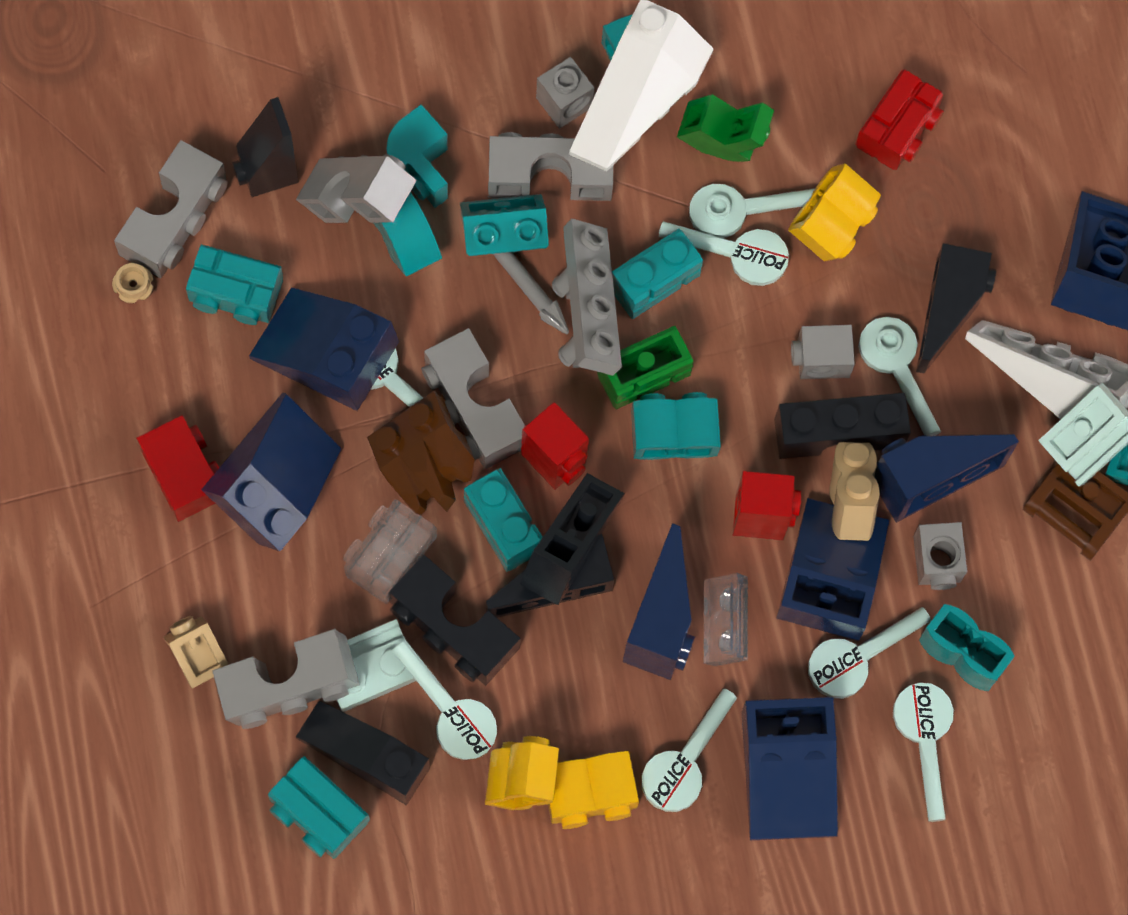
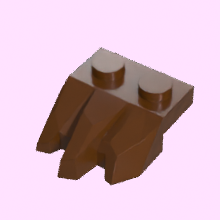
[367,391,475,518]

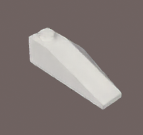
[569,0,713,172]
[965,320,1128,419]

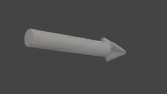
[493,252,569,334]

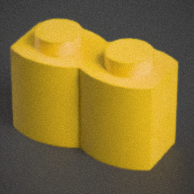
[788,163,881,261]
[485,736,559,810]
[548,751,639,829]

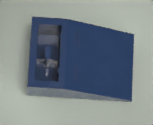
[776,498,890,641]
[741,697,838,841]

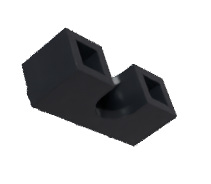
[774,393,911,459]
[389,555,521,686]

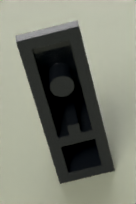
[232,97,299,198]
[916,243,996,374]
[520,473,625,605]
[486,534,614,618]
[296,700,430,806]

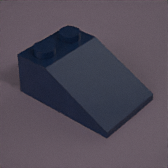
[1051,191,1128,330]
[249,287,399,411]
[201,393,342,552]
[875,434,1019,523]
[622,523,695,680]

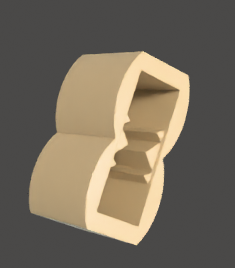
[829,442,880,541]

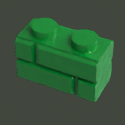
[597,326,694,410]

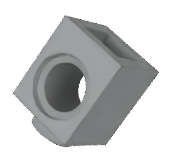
[536,57,594,129]
[791,325,855,379]
[913,522,967,590]

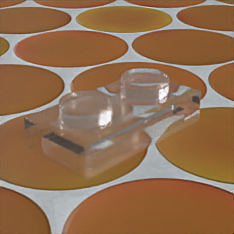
[703,573,748,666]

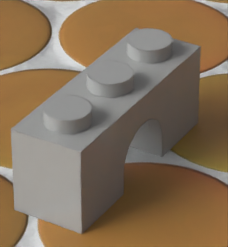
[488,132,613,201]
[114,140,228,278]
[296,154,417,223]
[421,328,525,469]
[212,629,360,729]

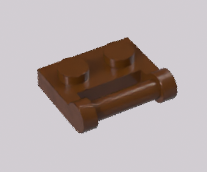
[1022,464,1128,561]

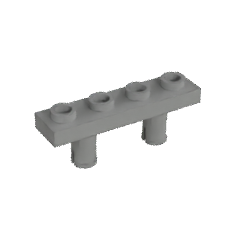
[552,218,622,376]

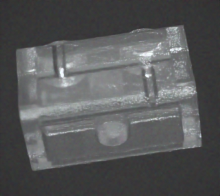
[343,499,437,604]

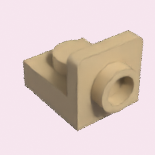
[164,616,229,689]

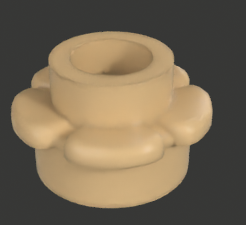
[112,263,153,303]

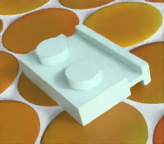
[1038,383,1128,487]
[337,619,416,712]

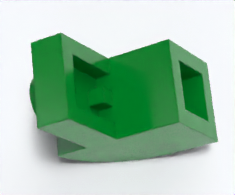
[677,94,774,162]

